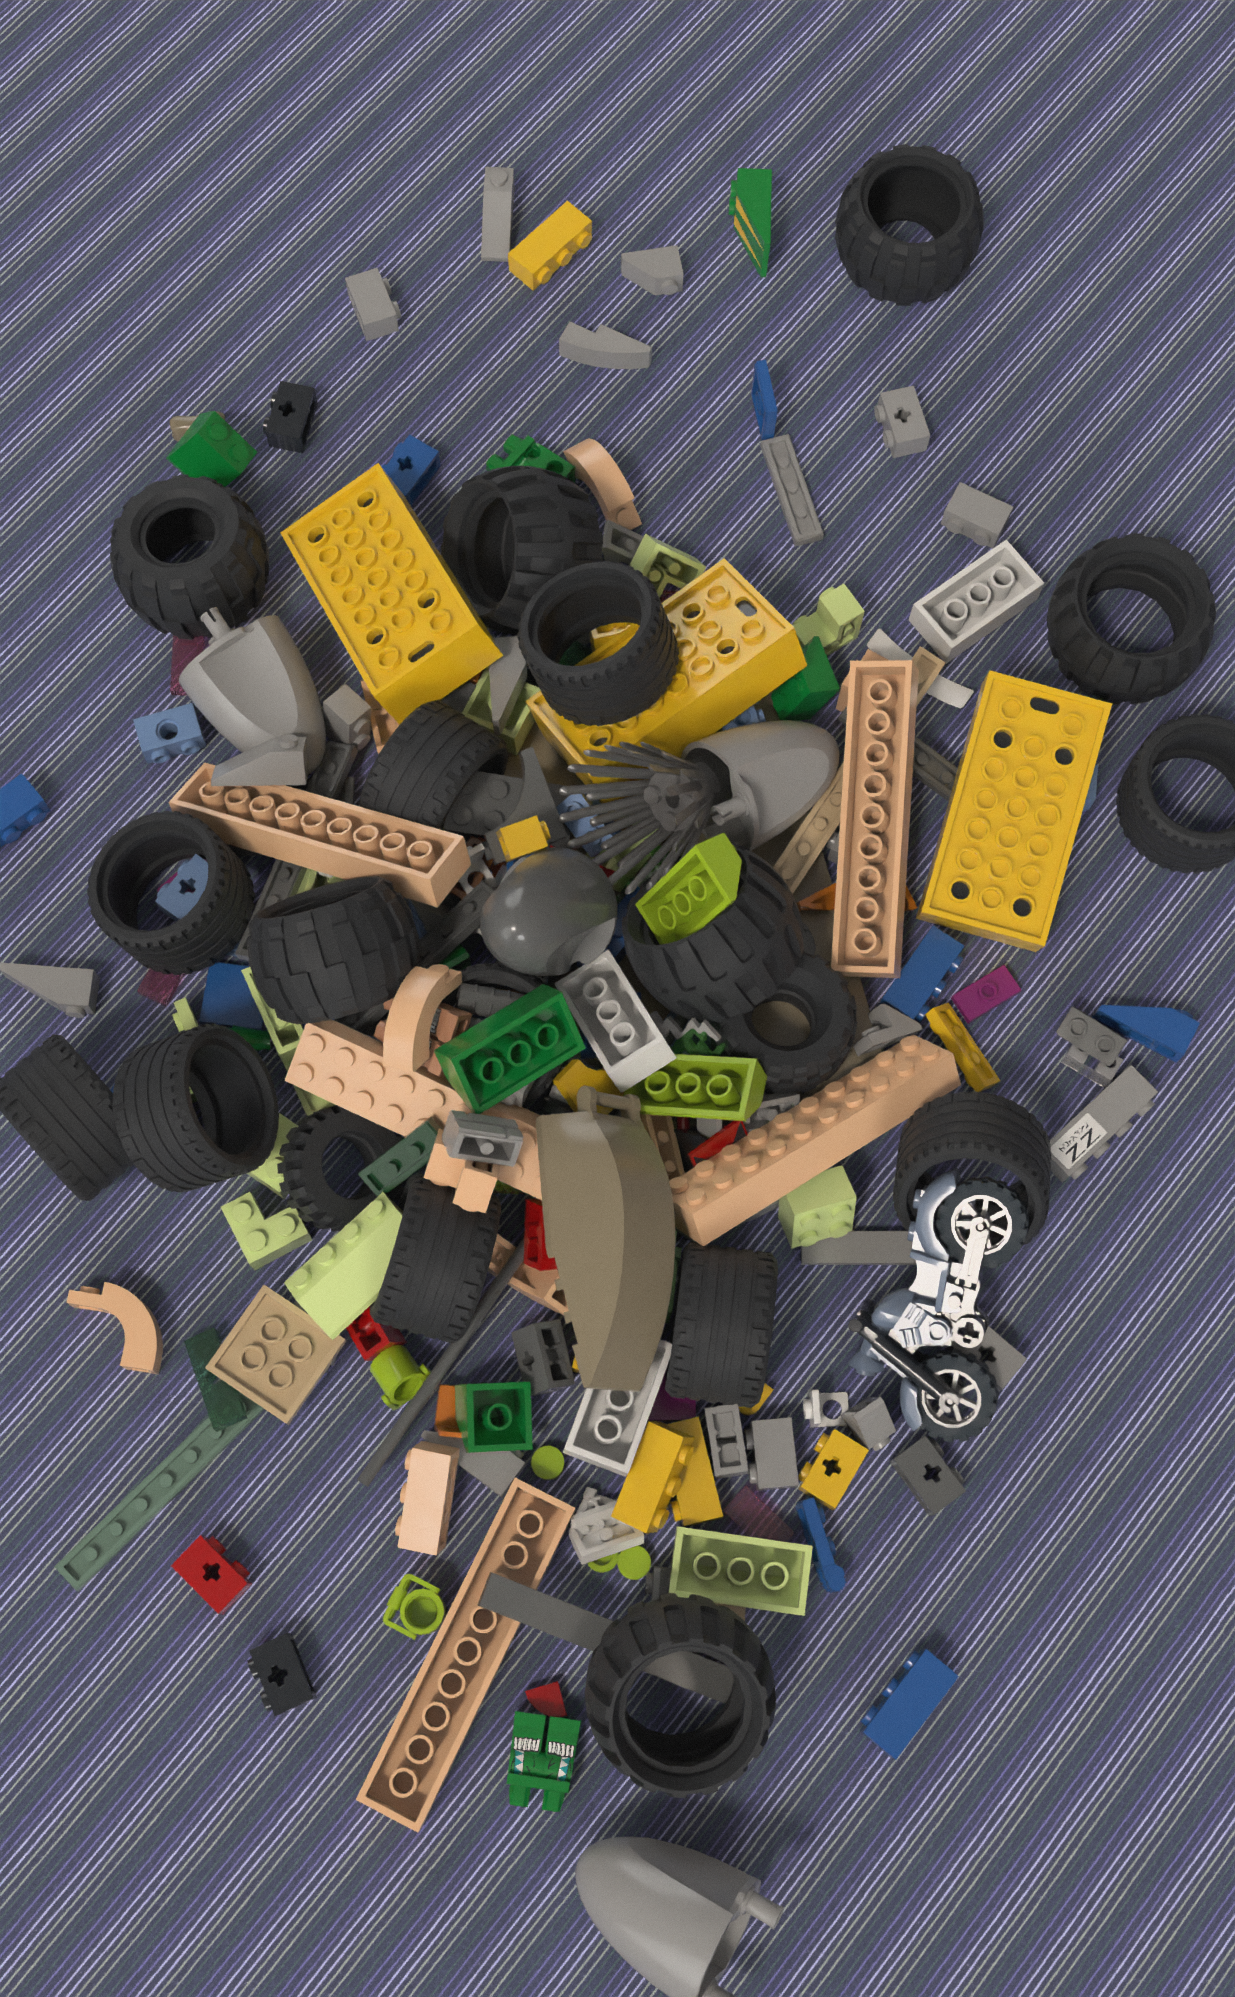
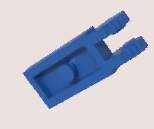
[795,1497,847,1593]

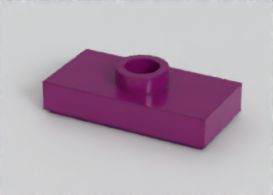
[951,965,1021,1024]

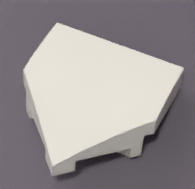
[569,1487,644,1565]

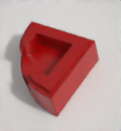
[525,1681,567,1717]

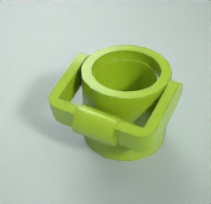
[370,1345,431,1411]
[383,1574,447,1640]

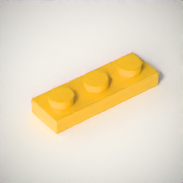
[925,1003,1000,1092]

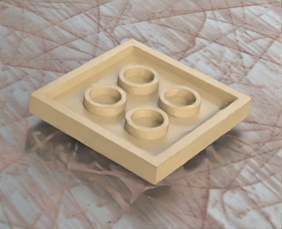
[205,1285,346,1425]

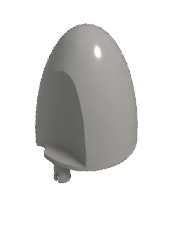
[179,607,326,775]
[681,720,840,851]
[575,1836,784,1997]

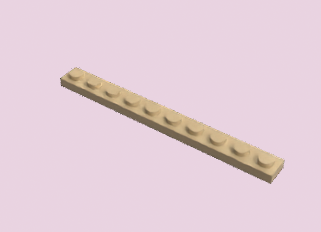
[773,646,946,895]

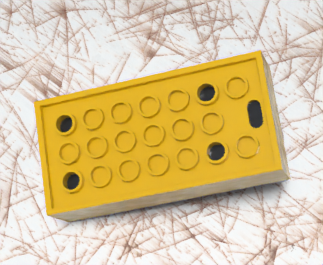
[280,463,503,725]
[525,558,807,804]
[916,670,1112,952]

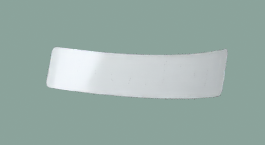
[867,629,974,708]

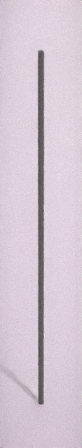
[357,1015,689,1487]

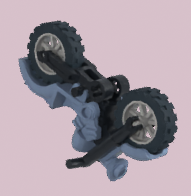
[848,1167,1029,1442]

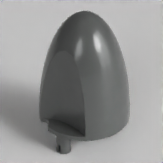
[480,847,618,976]

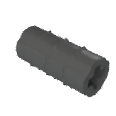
[455,983,525,1018]

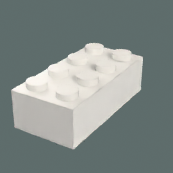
[909,540,1044,664]
[555,949,676,1093]
[563,1339,672,1477]

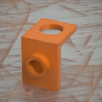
[434,1384,462,1438]

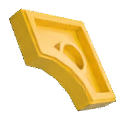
[553,1059,624,1115]

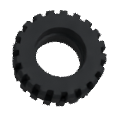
[277,1105,409,1231]

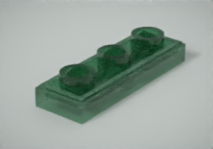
[184,1327,247,1432]

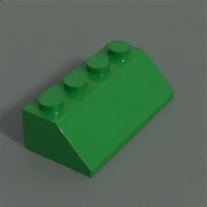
[433,984,586,1114]

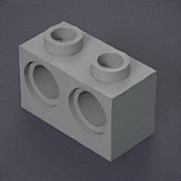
[705,1404,749,1479]

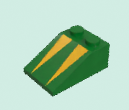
[728,168,772,278]

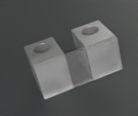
[1061,1044,1123,1088]

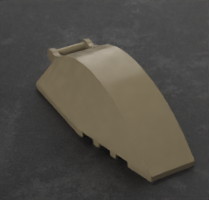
[536,1086,675,1392]

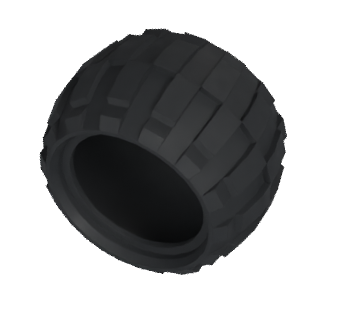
[835,144,984,306]
[110,475,269,640]
[247,876,421,1024]

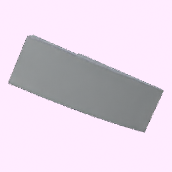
[559,321,652,369]

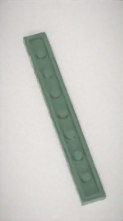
[54,1390,265,1592]

